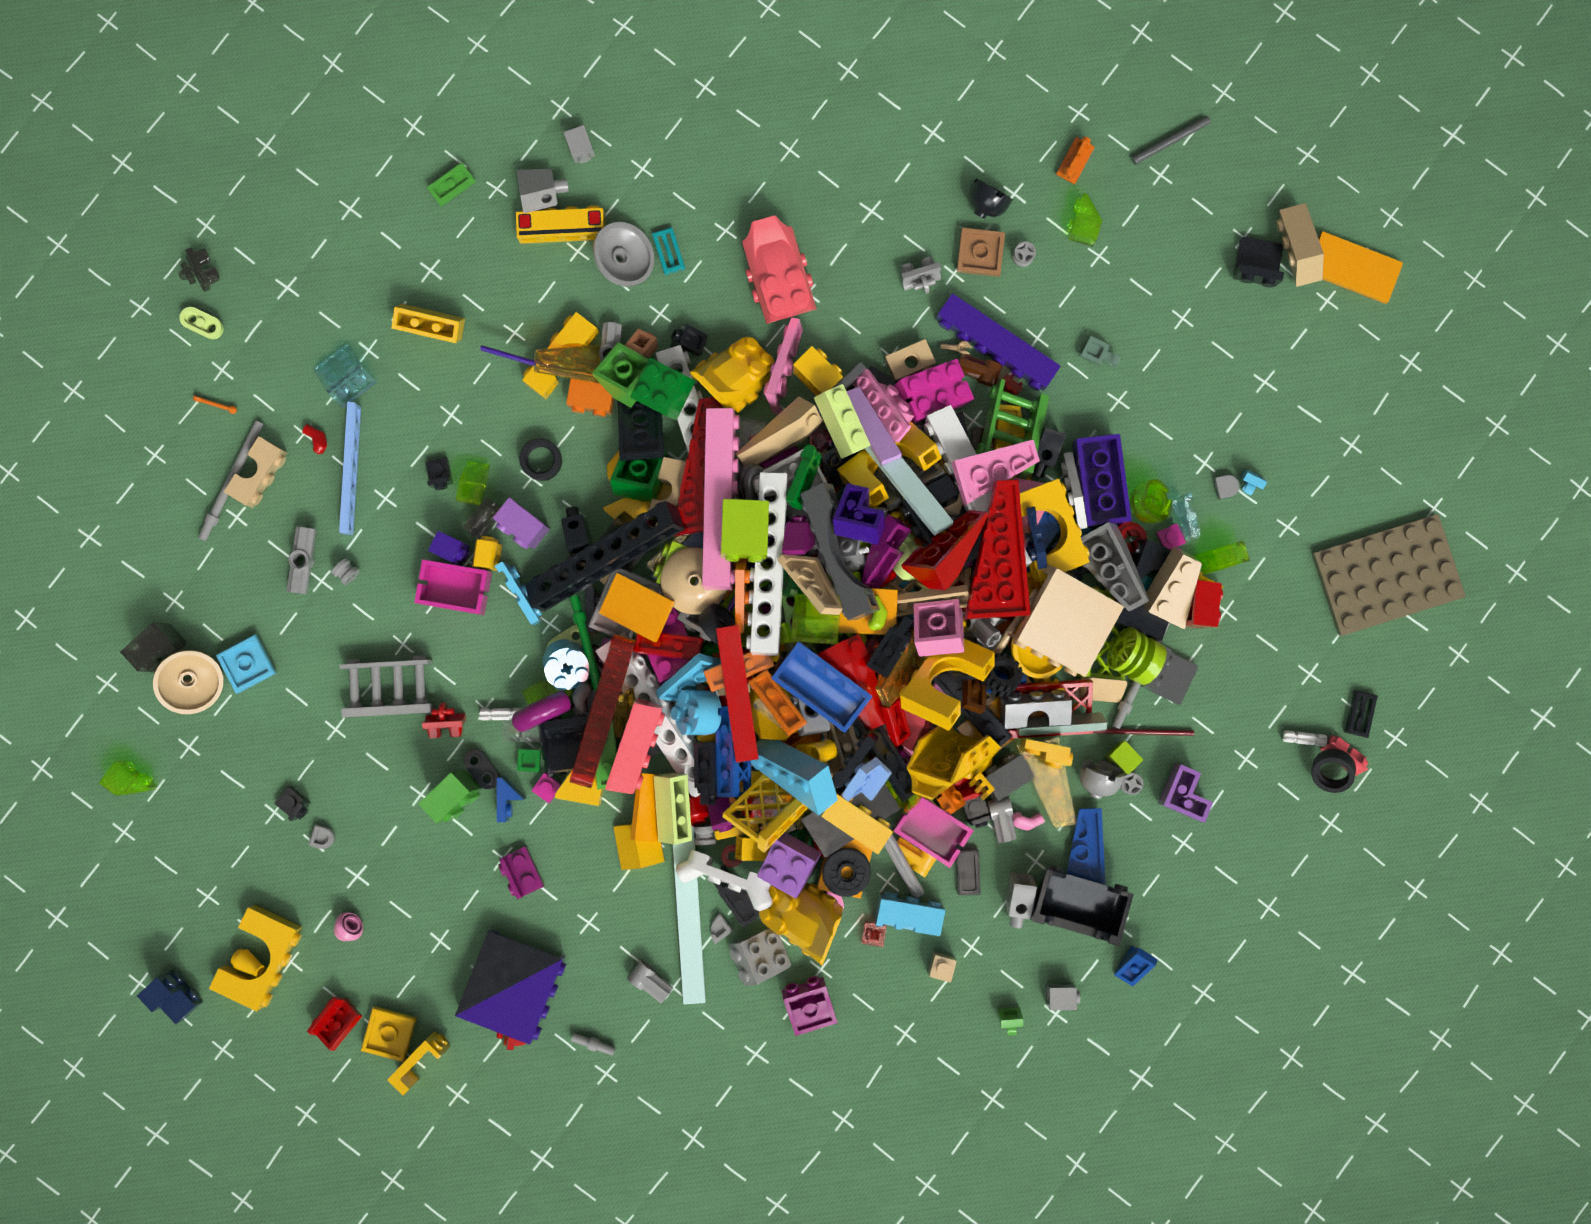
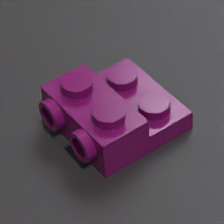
[781,976,838,1036]

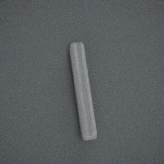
[884,834,924,898]

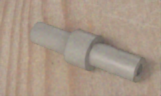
[571,1033,616,1056]

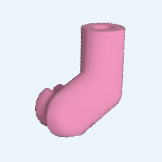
[1012,812,1045,831]

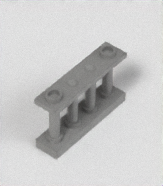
[339,656,435,717]

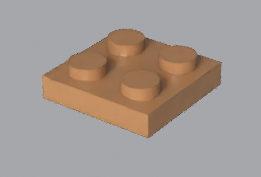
[957,228,1005,277]

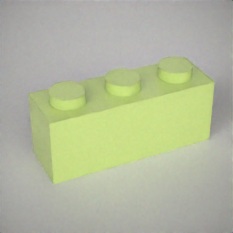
[814,384,871,459]
[654,772,692,845]

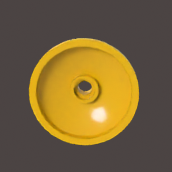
[1011,621,1064,678]

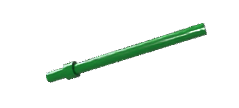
[569,595,611,721]

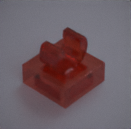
[1002,374,1023,404]
[861,921,887,947]

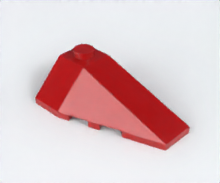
[901,510,988,591]
[817,634,885,731]

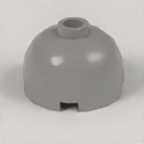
[1079,759,1125,799]

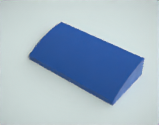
[771,641,873,733]

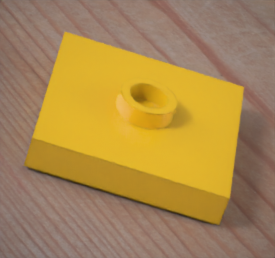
[361,1006,417,1062]

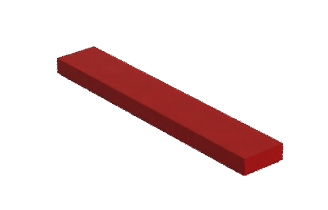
[716,624,759,763]

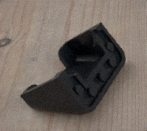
[1030,865,1134,947]

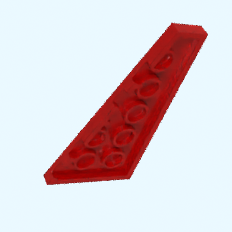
[675,397,735,536]
[964,480,1031,620]

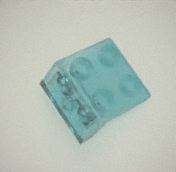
[313,344,377,408]

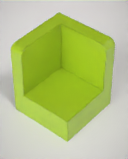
[1104,741,1143,774]

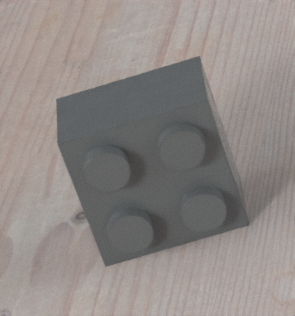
[980,753,1036,801]

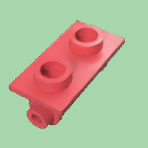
[1320,735,1369,776]

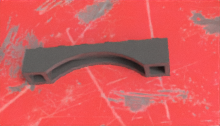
[801,483,880,620]

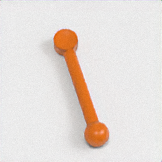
[193,395,237,414]

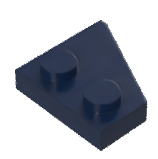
[1025,506,1047,570]

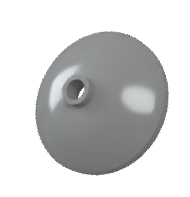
[593,222,654,287]

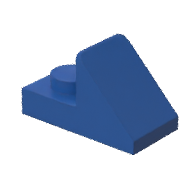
[497,777,526,822]
[1114,946,1158,987]

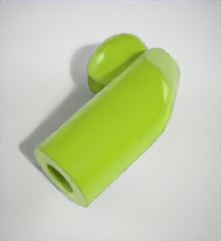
[868,595,888,631]

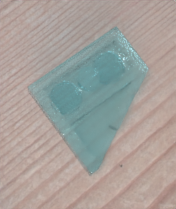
[1172,493,1200,541]

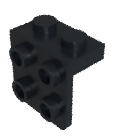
[1233,237,1284,288]
[544,715,595,773]

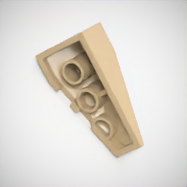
[736,397,823,467]

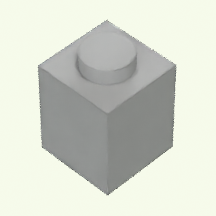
[564,125,595,163]
[1046,984,1080,1010]

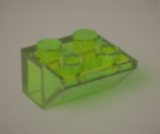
[791,594,841,644]

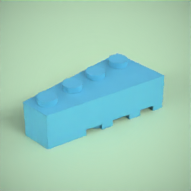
[751,739,838,816]

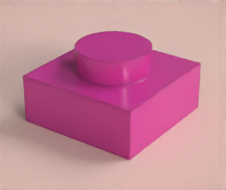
[1155,523,1186,550]
[532,773,562,803]

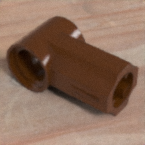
[959,354,1002,387]

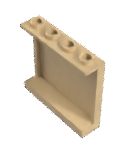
[1007,564,1124,677]

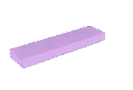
[847,387,902,466]

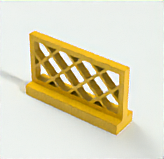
[723,774,808,853]

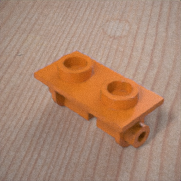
[1056,136,1095,185]
[937,785,966,815]

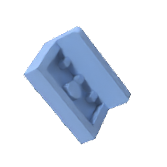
[842,757,891,801]

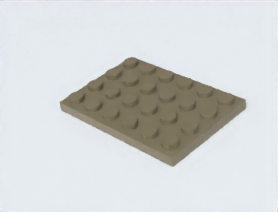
[1312,514,1466,636]

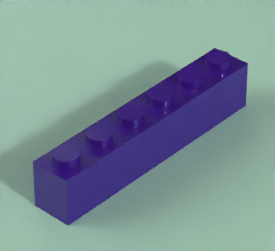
[936,293,1061,391]

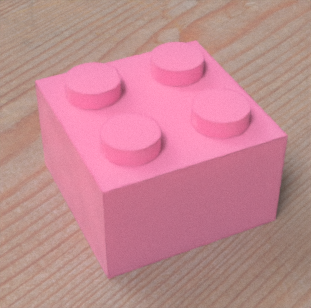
[914,599,964,656]

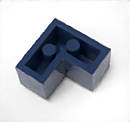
[137,970,203,1025]

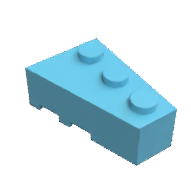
[874,891,945,936]

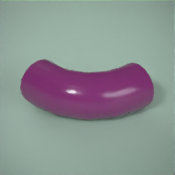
[512,691,571,732]

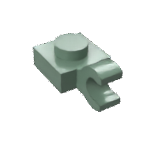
[1080,336,1121,368]

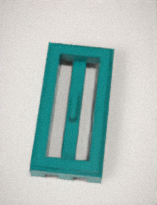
[652,227,686,276]

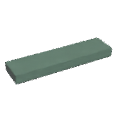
[1016,712,1107,736]

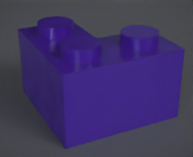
[833,483,885,545]

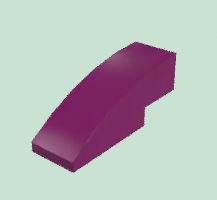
[862,514,911,589]

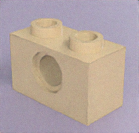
[884,339,936,382]

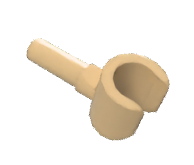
[941,341,973,356]

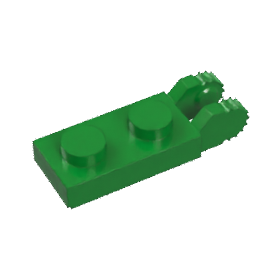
[786,444,821,510]

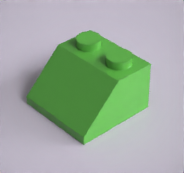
[592,342,649,408]

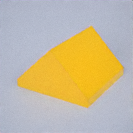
[613,823,665,870]

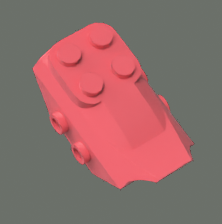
[742,216,817,324]

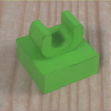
[998,1007,1023,1035]

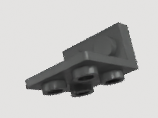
[1141,647,1198,705]

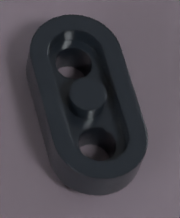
[464,749,500,789]

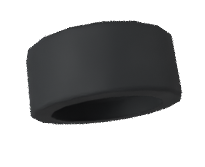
[519,438,563,481]
[698,603,735,644]
[1311,749,1356,793]

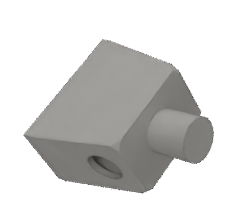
[517,169,569,213]
[1006,872,1037,928]

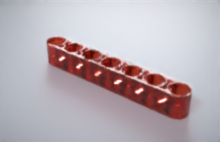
[569,634,636,788]

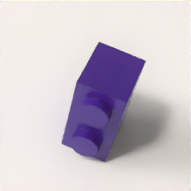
[428,531,471,565]

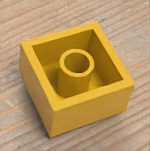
[793,346,843,396]

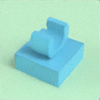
[1241,469,1267,495]

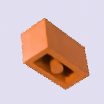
[566,379,615,417]

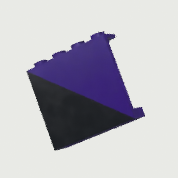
[455,929,567,1045]

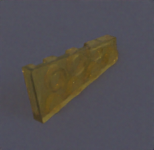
[1015,737,1077,828]

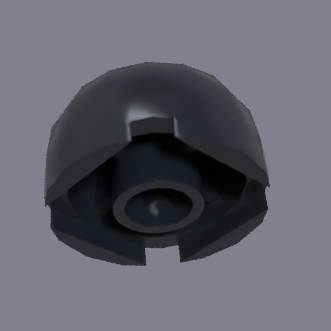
[968,178,1013,219]

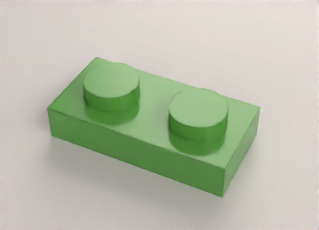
[427,163,476,207]

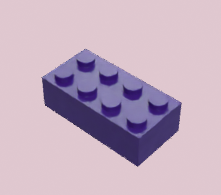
[1072,434,1132,528]

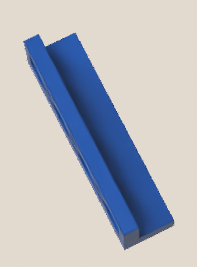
[716,706,751,797]

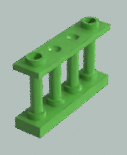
[976,379,1049,480]

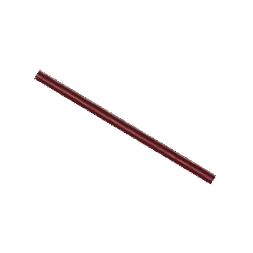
[1093,728,1194,736]

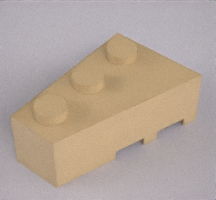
[1276,203,1324,287]

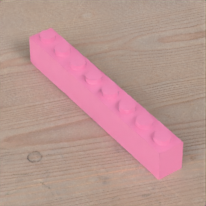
[702,408,740,590]

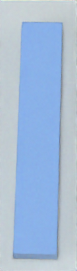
[339,402,361,535]

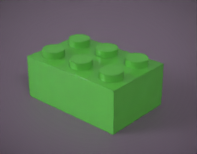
[418,769,482,824]

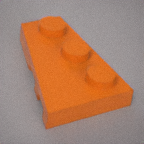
[735,558,751,633]

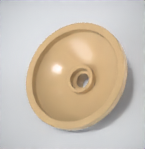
[661,547,727,615]
[153,650,223,714]

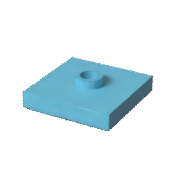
[216,634,277,694]

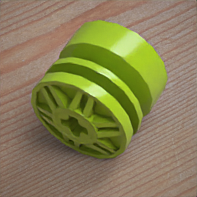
[1107,627,1167,685]

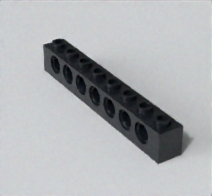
[525,501,685,612]

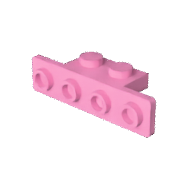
[853,369,914,442]

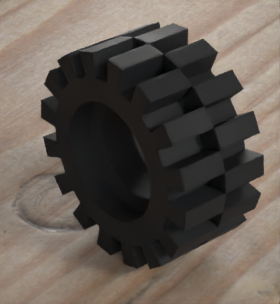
[981,653,1023,697]

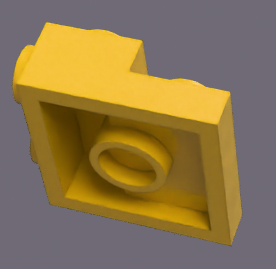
[1020,738,1073,769]

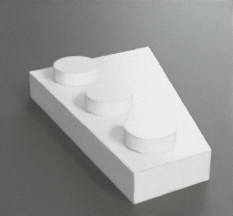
[1061,452,1087,529]

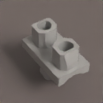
[902,257,941,294]

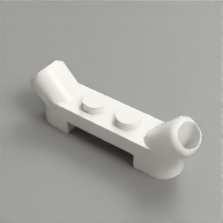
[676,850,773,911]

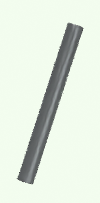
[1131,116,1211,165]

